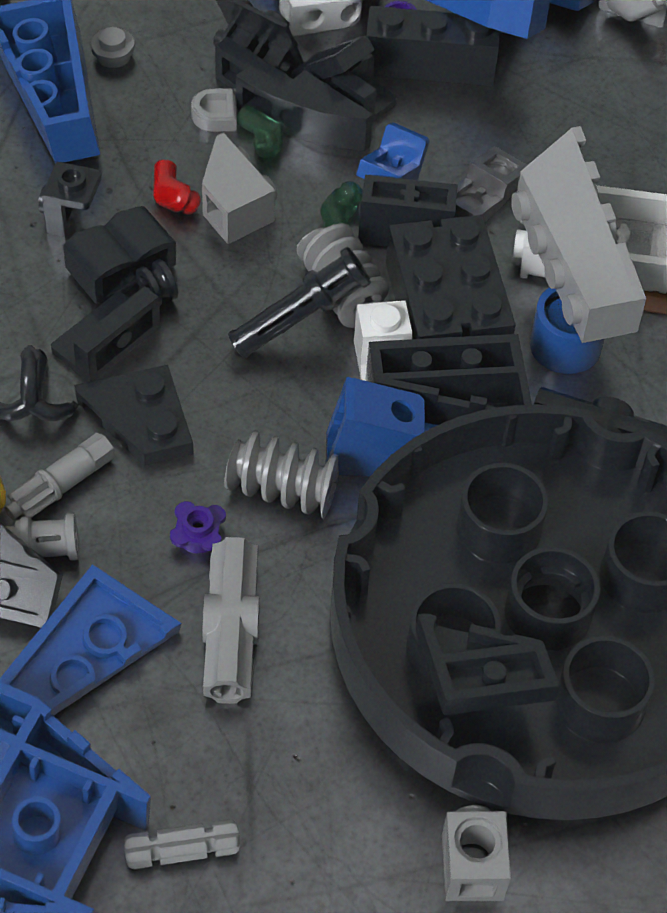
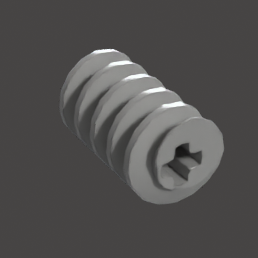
[297,223,390,328]
[224,430,339,519]

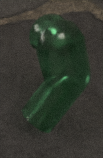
[237,105,283,158]
[320,181,363,228]

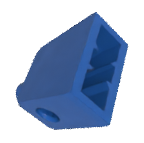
[325,377,438,476]

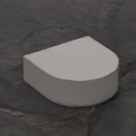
[191,88,236,132]

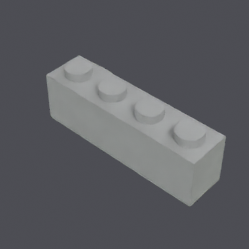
[511,126,646,343]

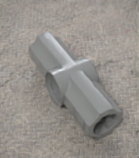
[202,537,259,704]

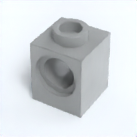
[442,806,511,901]

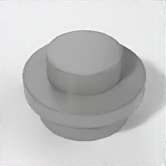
[91,27,135,68]

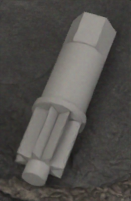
[4,433,115,520]

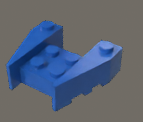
[0,681,151,913]

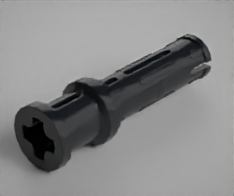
[228,247,371,359]

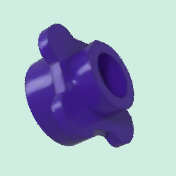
[170,501,226,554]

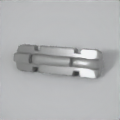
[124,819,240,869]

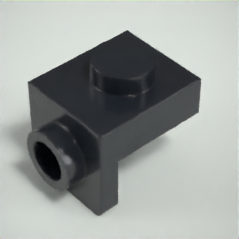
[39,161,101,237]

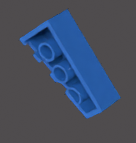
[0,0,101,163]

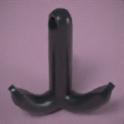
[0,345,79,421]

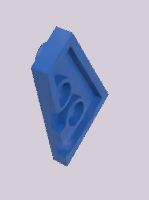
[0,564,182,716]

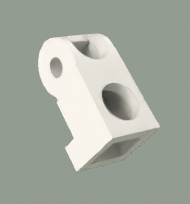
[279,0,363,36]

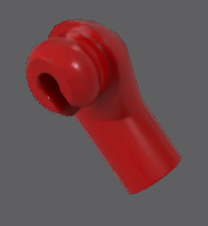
[153,160,201,215]

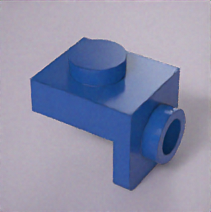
[356,122,430,180]

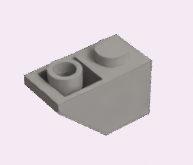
[202,133,277,244]

